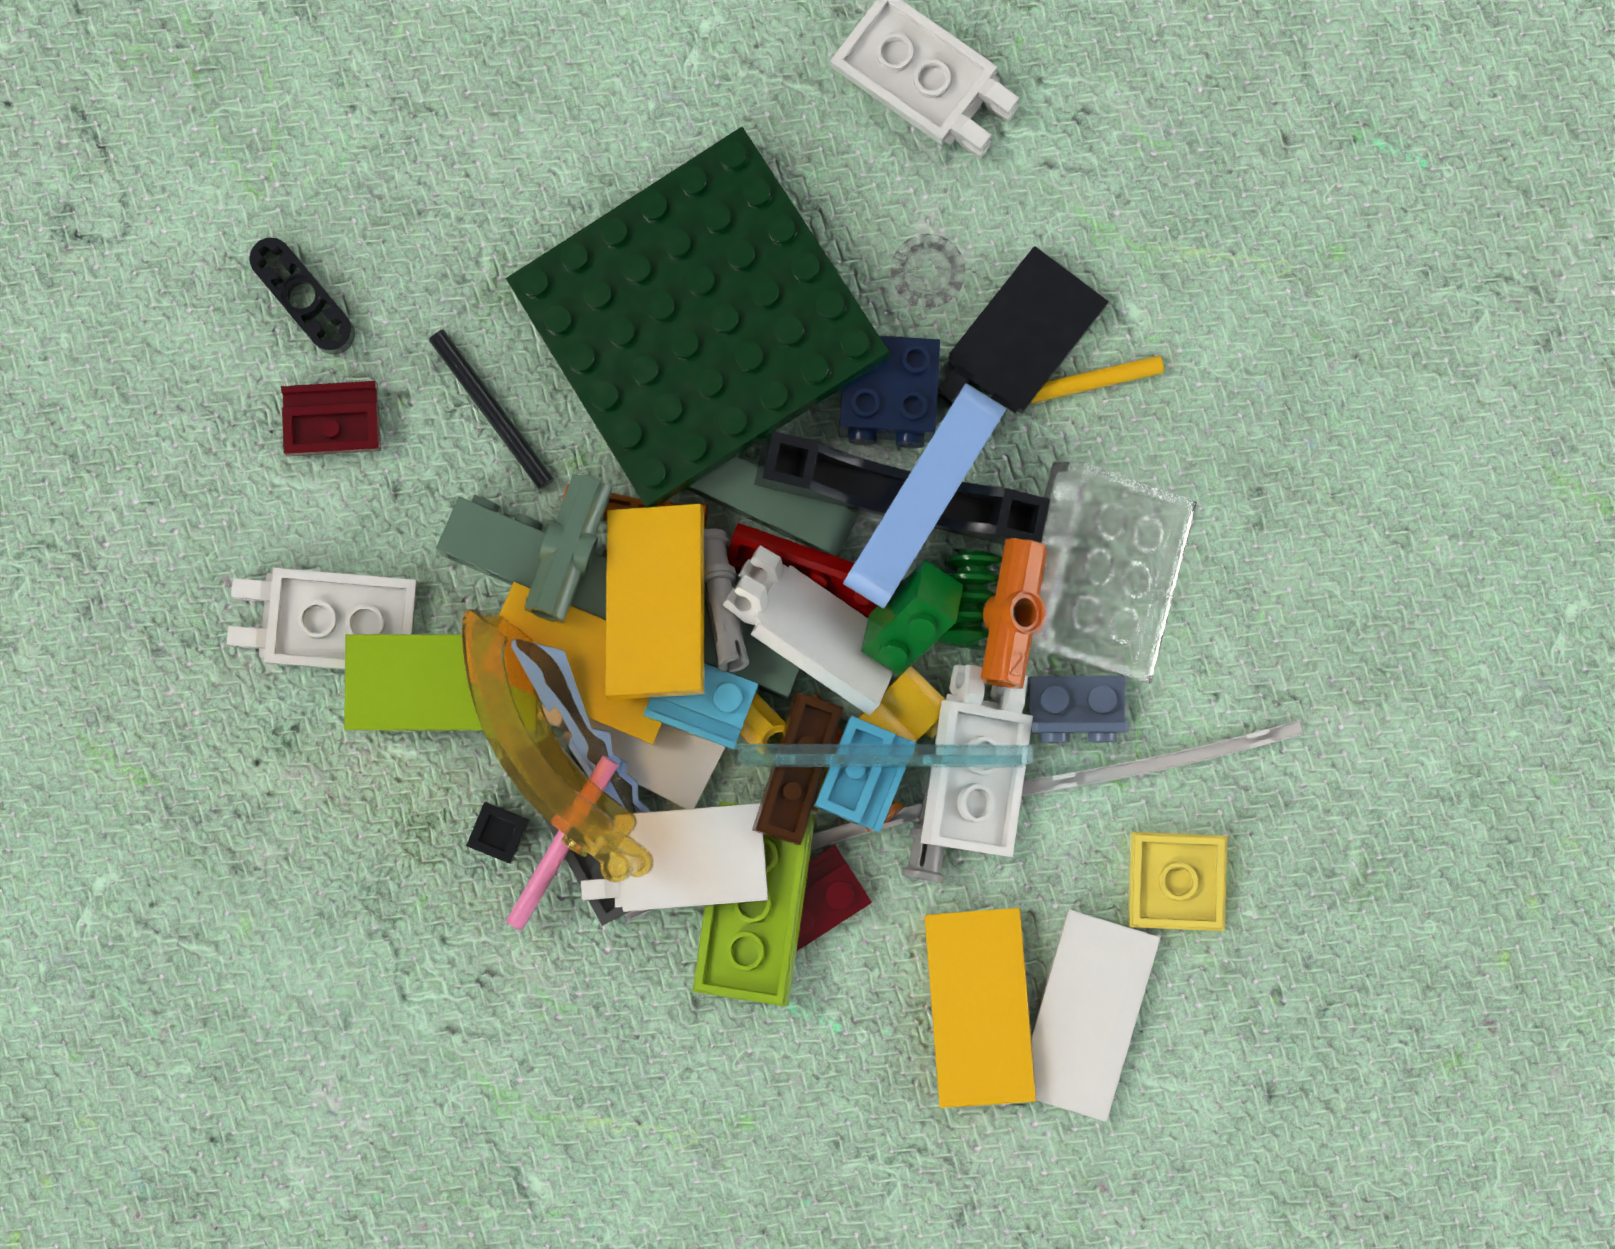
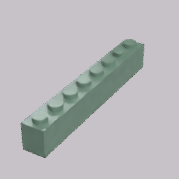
[436,495,801,701]

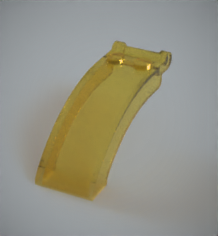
[462,609,654,882]

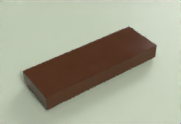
[752,692,843,845]

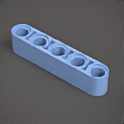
[843,383,1007,609]

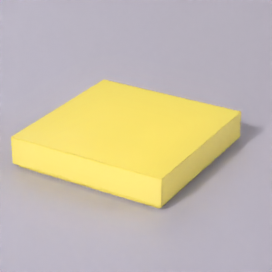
[1127,832,1228,931]

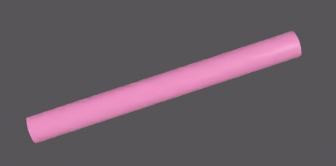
[506,755,619,930]

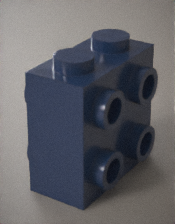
[839,336,940,449]

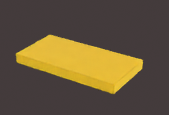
[605,504,705,700]
[475,582,662,745]
[924,908,1037,1108]

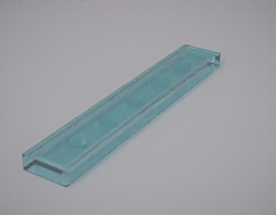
[735,744,1033,768]

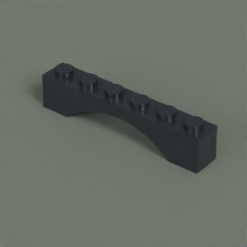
[754,431,1051,545]

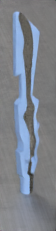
[511,638,649,820]

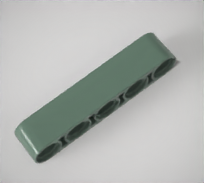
[685,456,858,557]

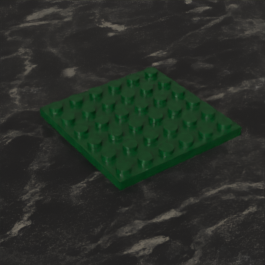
[505,126,891,508]

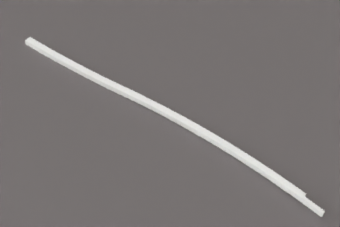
[624,719,1305,921]

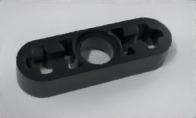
[249,238,355,354]

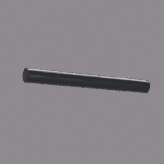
[429,329,554,490]

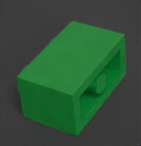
[861,560,963,676]

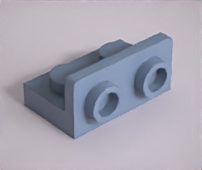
[1028,676,1129,743]

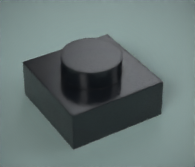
[466,802,530,864]

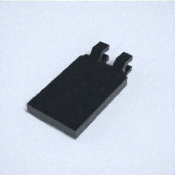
[937,246,1109,420]

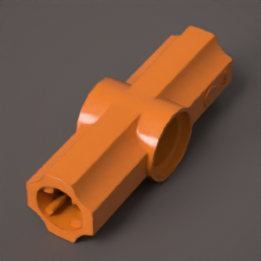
[980,538,1048,689]

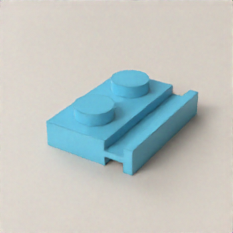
[643,663,759,750]
[814,716,916,833]

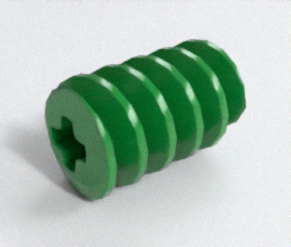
[937,549,1002,650]

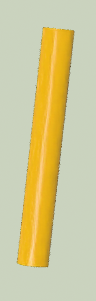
[1031,355,1164,404]

